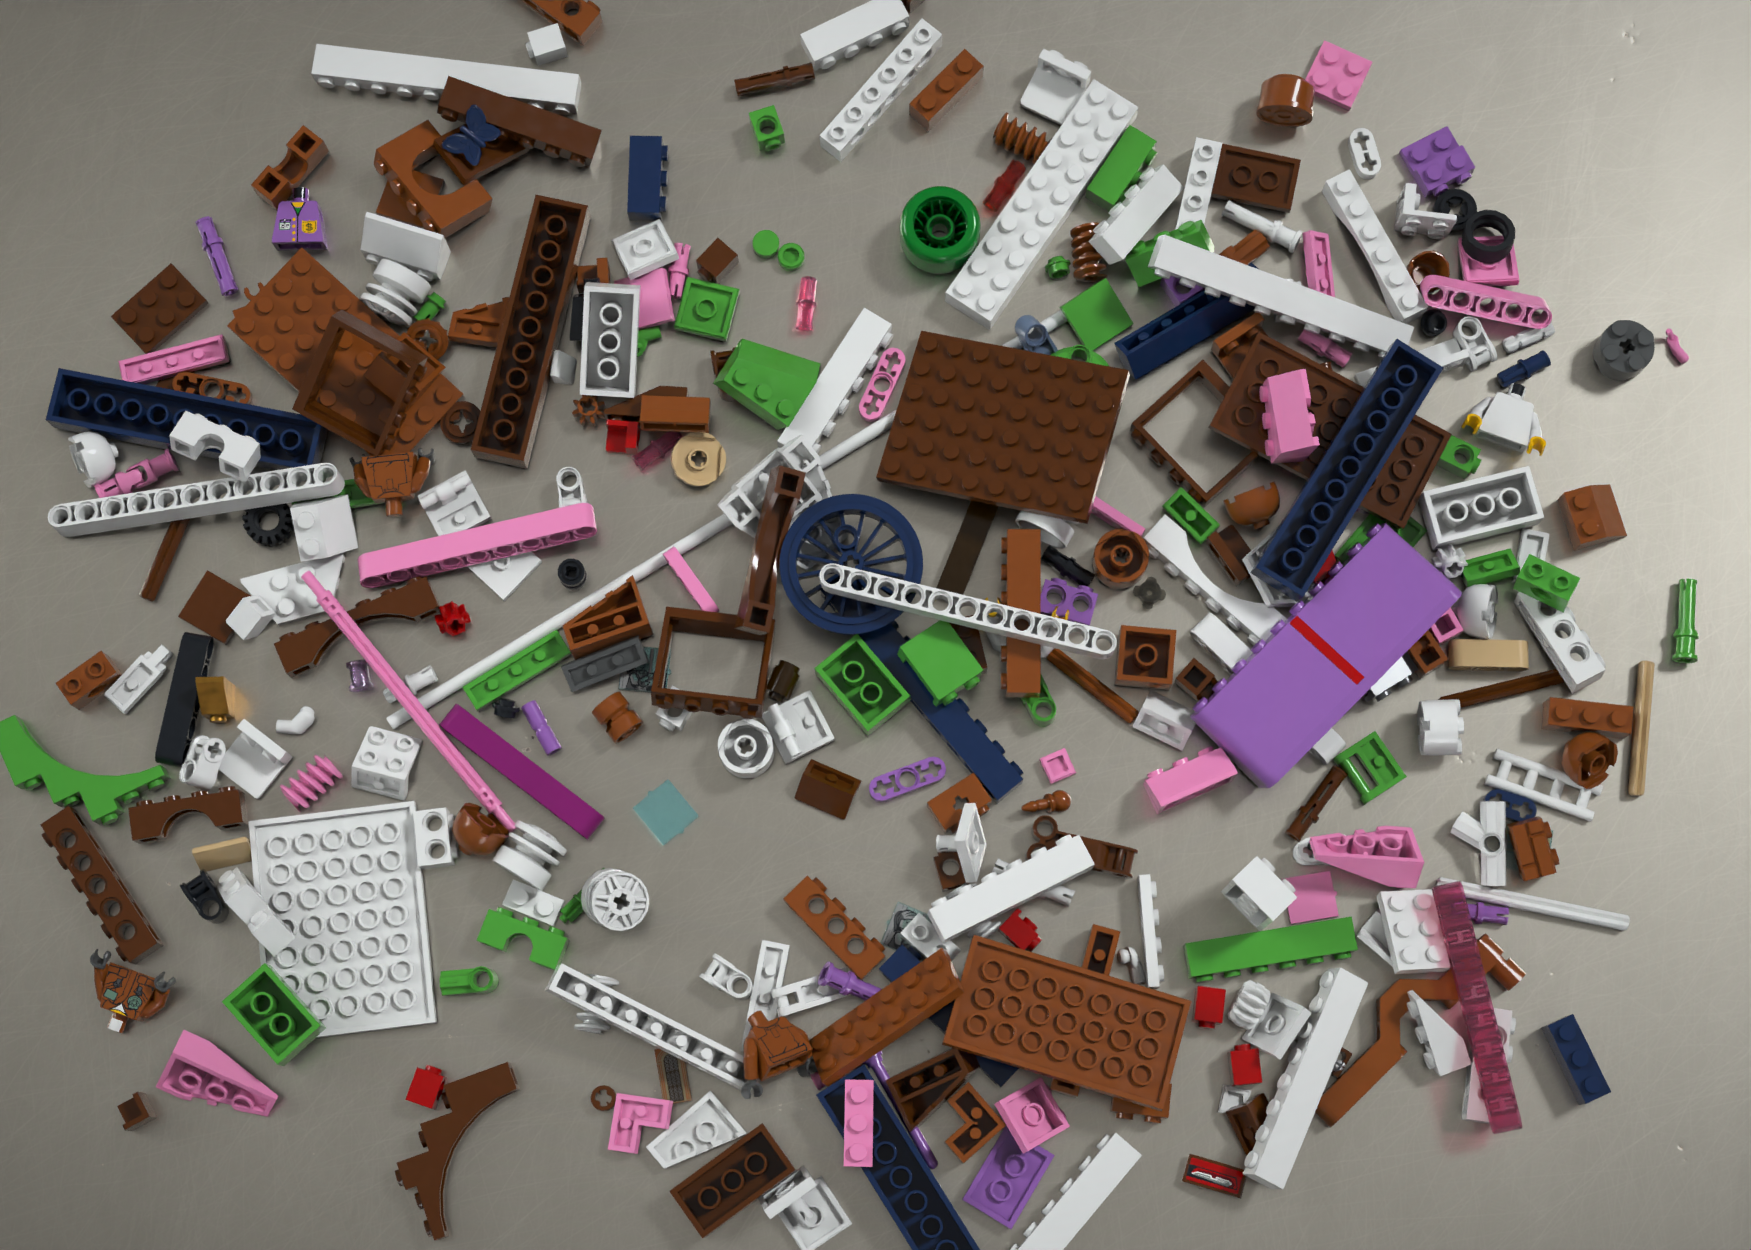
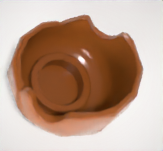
[1406,250,1450,293]

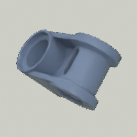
[1015,315,1058,355]

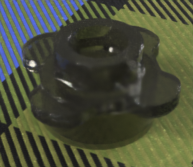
[1133,577,1166,609]

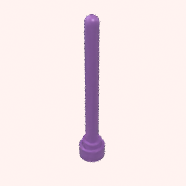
[863,1051,938,1169]

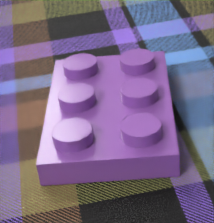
[962,1126,1055,1229]

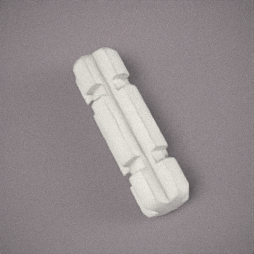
[1502,323,1555,353]

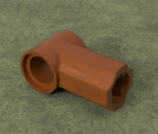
[1219,230,1270,265]

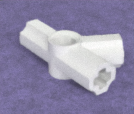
[1450,801,1508,886]

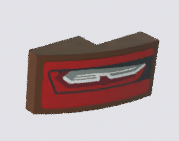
[1182,1154,1247,1199]

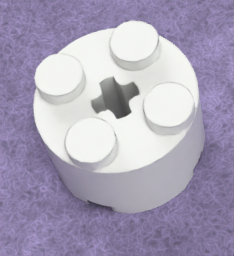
[1417,699,1464,755]
[718,719,774,778]

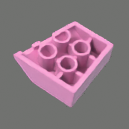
[1260,369,1320,464]

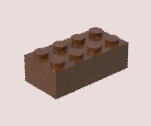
[670,1123,797,1238]

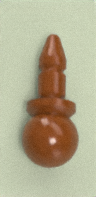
[1021,790,1071,813]

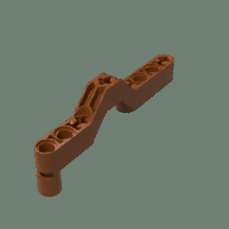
[1315,933,1526,1127]

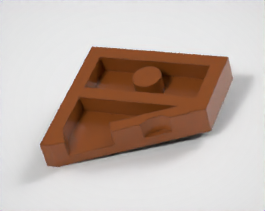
[448,297,509,347]

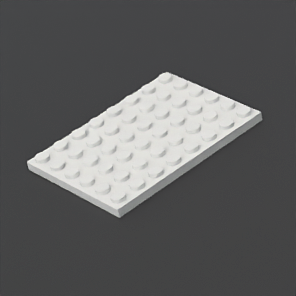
[248,801,437,1038]

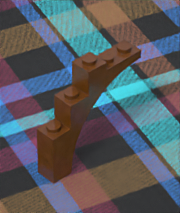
[395,1062,520,1241]

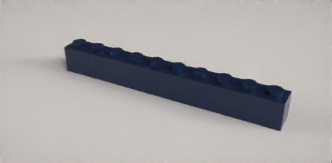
[821,578,1023,804]

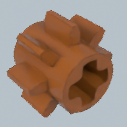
[572,395,606,426]

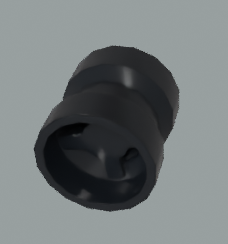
[558,559,587,591]

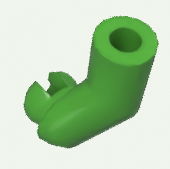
[637,325,662,357]

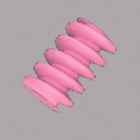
[280,755,343,812]

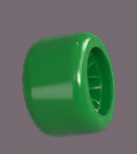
[900,186,981,274]

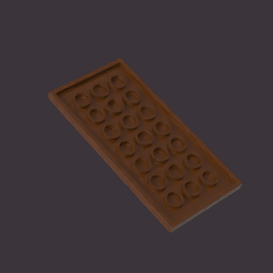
[1208,332,1452,530]

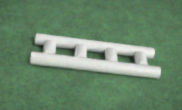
[1485,748,1603,822]

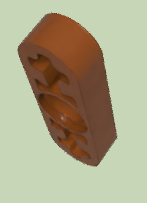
[172,372,252,405]

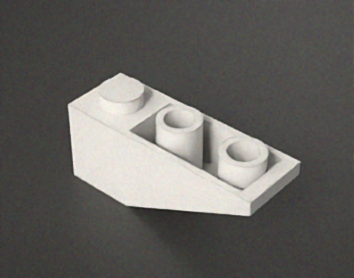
[1407,990,1472,1076]

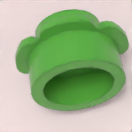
[1045,256,1071,279]

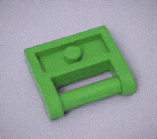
[1333,731,1407,805]

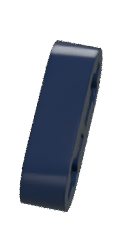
[1483,789,1537,822]

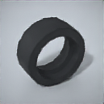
[1462,210,1515,263]

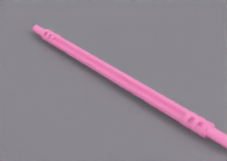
[301,570,516,833]

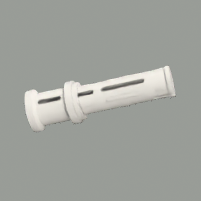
[1222,200,1303,253]

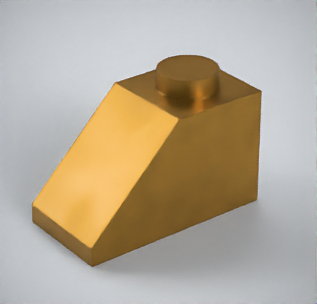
[196,676,235,723]

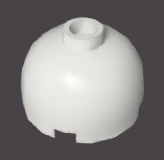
[68,431,119,488]
[1452,584,1498,639]

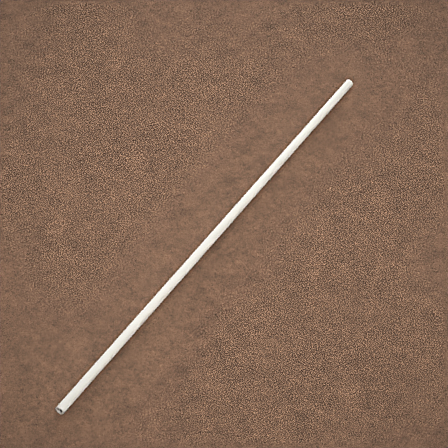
[386,310,1068,729]

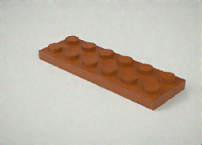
[809,948,964,1087]

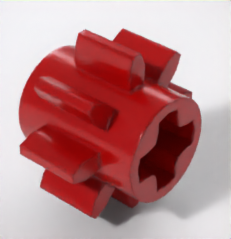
[434,601,471,637]

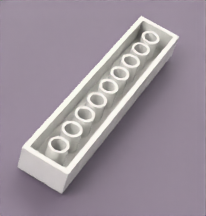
[945,79,1139,330]

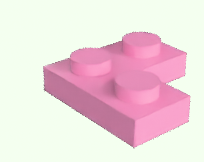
[608,1093,673,1154]

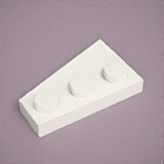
[646,1091,747,1169]

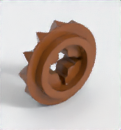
[406,318,449,359]

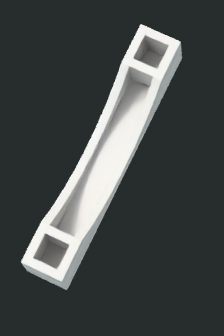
[1322,169,1428,324]
[1143,514,1287,646]

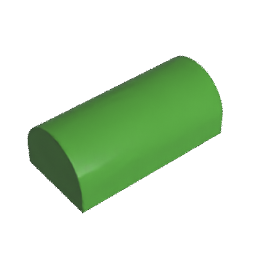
[1162,487,1220,545]

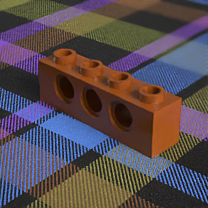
[521,0,603,46]
[783,875,885,981]

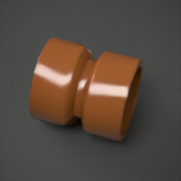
[592,691,644,744]

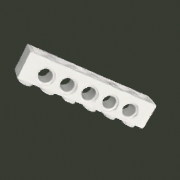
[820,19,942,162]

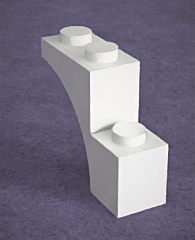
[216,867,295,957]

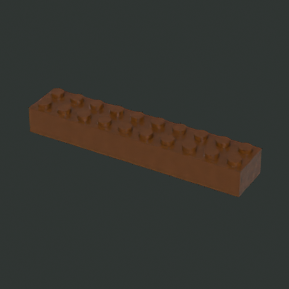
[471,195,591,469]

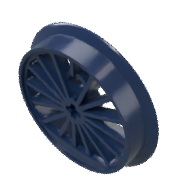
[780,494,923,634]

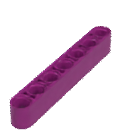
[439,704,605,840]

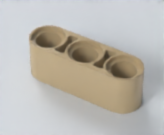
[1448,639,1529,671]

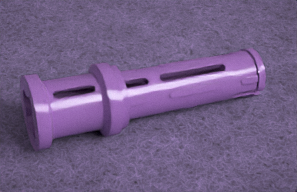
[818,961,882,1001]

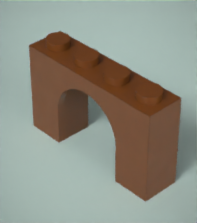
[374,120,493,238]

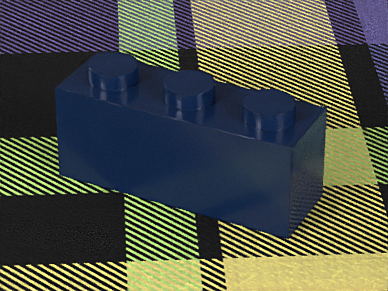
[627,136,668,221]
[1541,1014,1611,1105]

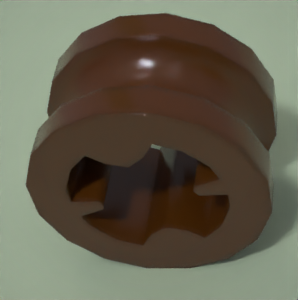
[591,1085,617,1111]

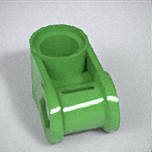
[1019,675,1056,727]

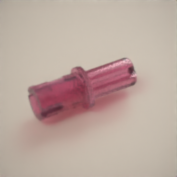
[795,276,817,331]
[632,431,683,471]

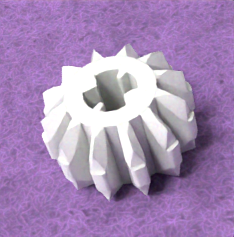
[1228,980,1271,1030]

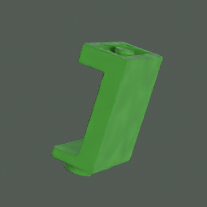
[897,620,983,707]

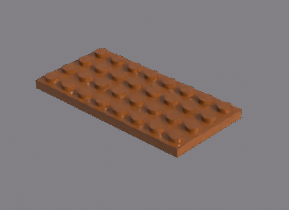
[227,247,463,456]
[942,935,1191,1111]

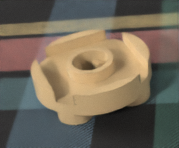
[671,432,726,487]

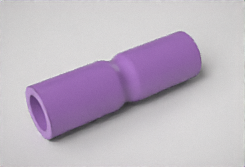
[521,700,562,756]

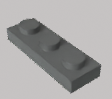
[561,635,649,692]

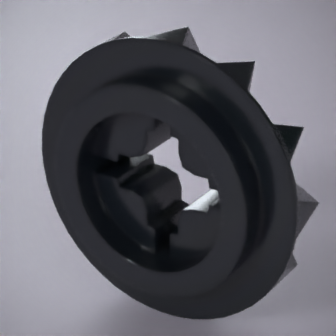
[1434,189,1477,231]

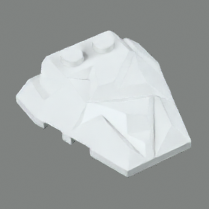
[717,435,849,571]

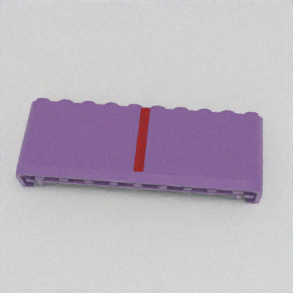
[1190,523,1462,788]

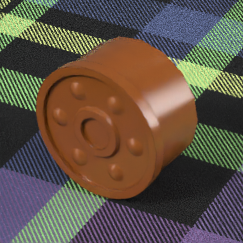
[1256,74,1315,127]

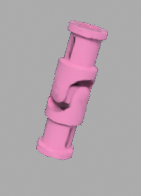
[94,449,179,498]

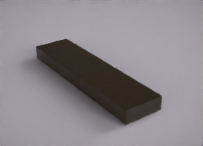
[936,500,999,600]

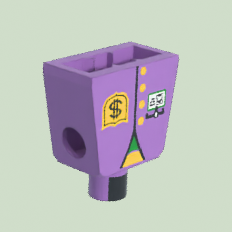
[272,187,328,251]

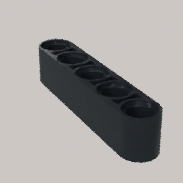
[155,632,214,767]

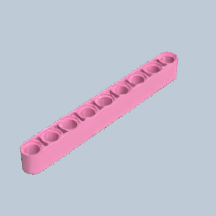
[357,503,597,588]

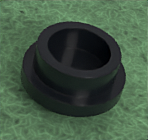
[1421,309,1447,336]
[492,698,520,718]

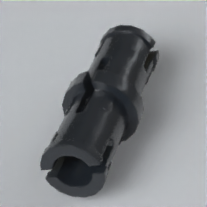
[1041,545,1095,587]

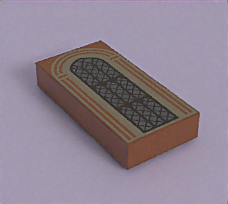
[654,1049,692,1104]

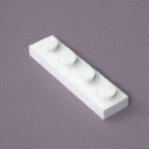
[1137,874,1164,989]
[740,940,790,1052]

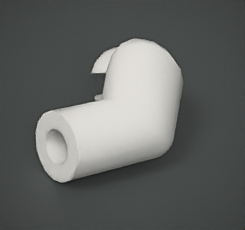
[276,706,315,735]
[1117,947,1146,985]

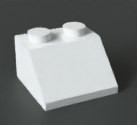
[290,494,358,562]

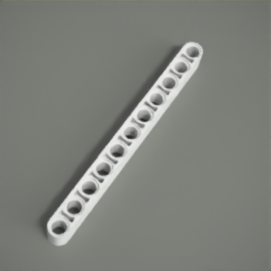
[47,463,345,537]
[819,563,1117,660]

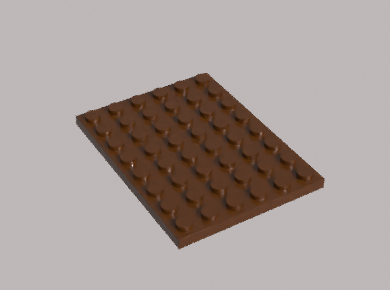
[876,331,1130,524]

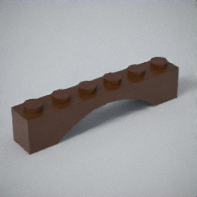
[734,465,806,635]
[274,576,440,678]

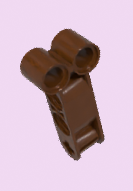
[1025,815,1138,878]

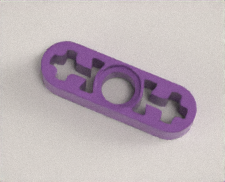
[869,757,946,802]

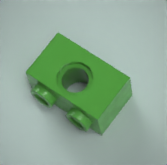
[1513,554,1580,613]

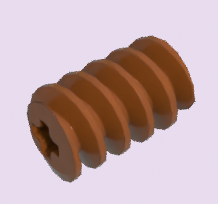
[993,112,1052,164]
[1070,222,1108,282]

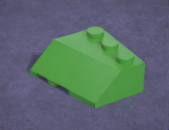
[713,339,821,430]

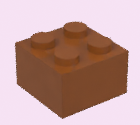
[1115,625,1176,690]

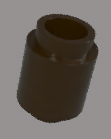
[766,660,800,703]

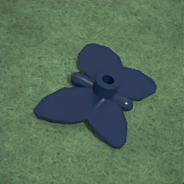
[442,104,501,166]

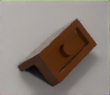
[1205,525,1251,587]
[795,759,862,820]
[1226,1093,1269,1156]

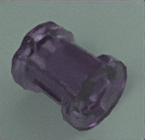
[346,660,374,692]

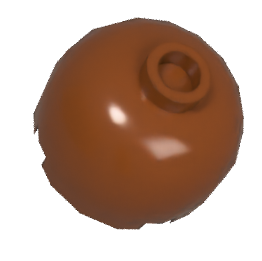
[1223,481,1280,529]
[1562,732,1618,789]
[452,803,509,856]

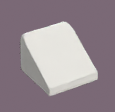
[550,350,577,385]

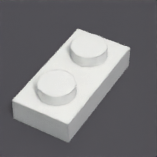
[502,879,565,927]

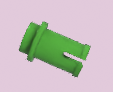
[413,292,446,320]

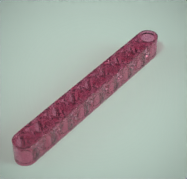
[1432,881,1522,1134]

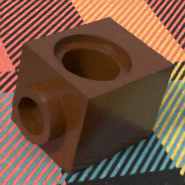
[933,852,969,892]

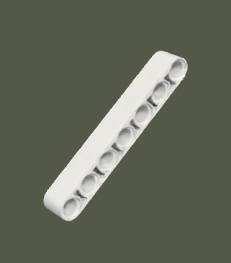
[1190,613,1346,765]

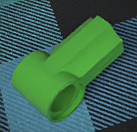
[439,966,499,996]

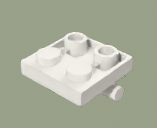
[417,470,492,536]
[762,690,835,765]

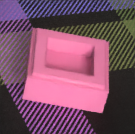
[1039,748,1076,785]

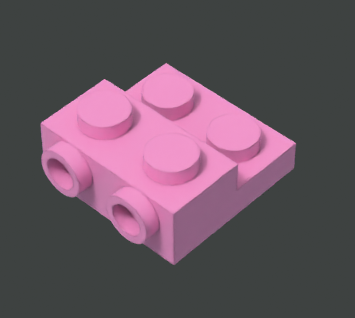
[994,1077,1070,1154]

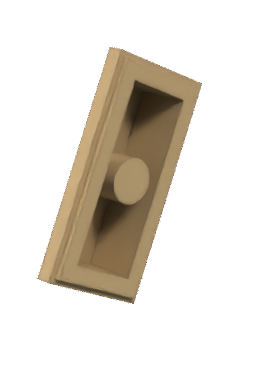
[192,837,252,872]

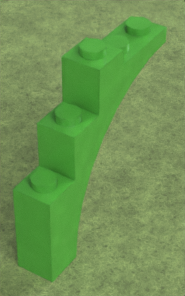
[0,715,171,825]

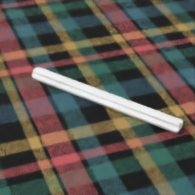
[1436,877,1630,931]

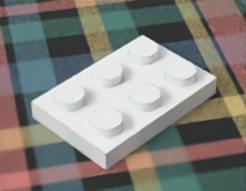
[1377,889,1450,974]

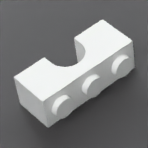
[169,411,261,482]

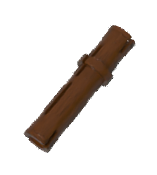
[734,62,815,96]
[1285,765,1347,842]

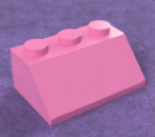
[1143,746,1238,814]

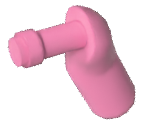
[1666,329,1689,363]

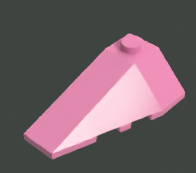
[1309,826,1424,888]
[156,1030,278,1117]

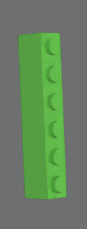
[1183,916,1358,983]

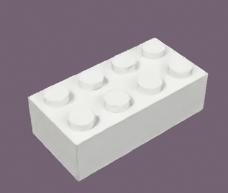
[579,282,641,398]
[1418,466,1544,550]
[1221,856,1297,931]

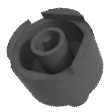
[1593,320,1655,381]

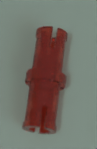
[983,159,1026,212]

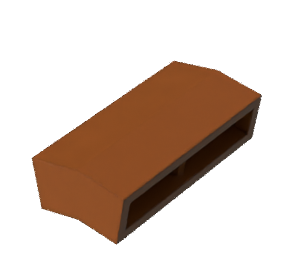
[640,395,711,433]

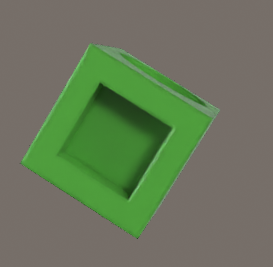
[749,105,785,151]
[1436,435,1481,480]

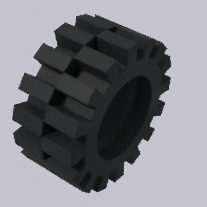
[242,503,294,547]

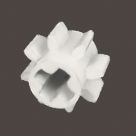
[1431,544,1468,579]

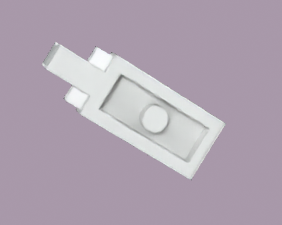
[104,645,173,714]

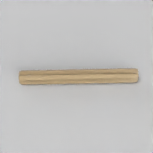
[1628,661,1655,796]

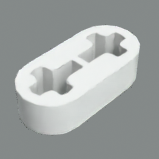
[1348,128,1381,179]

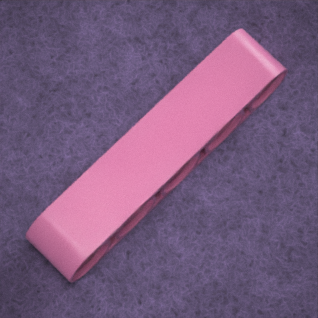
[1420,275,1552,329]

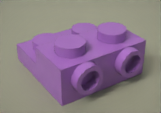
[1399,126,1475,198]

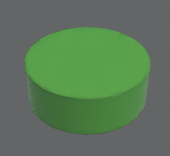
[753,230,780,258]
[778,243,805,271]

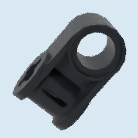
[180,869,229,924]

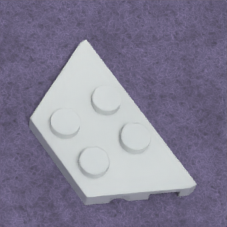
[240,553,345,626]

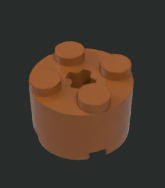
[1092,529,1149,589]

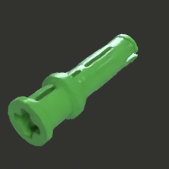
[1672,578,1699,663]

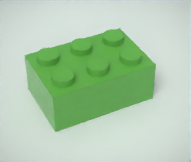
[814,634,910,736]
[222,963,326,1066]

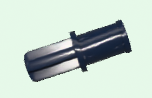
[1497,350,1551,387]

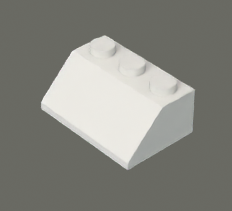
[360,212,451,281]

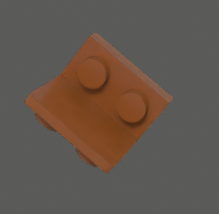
[1211,312,1268,380]

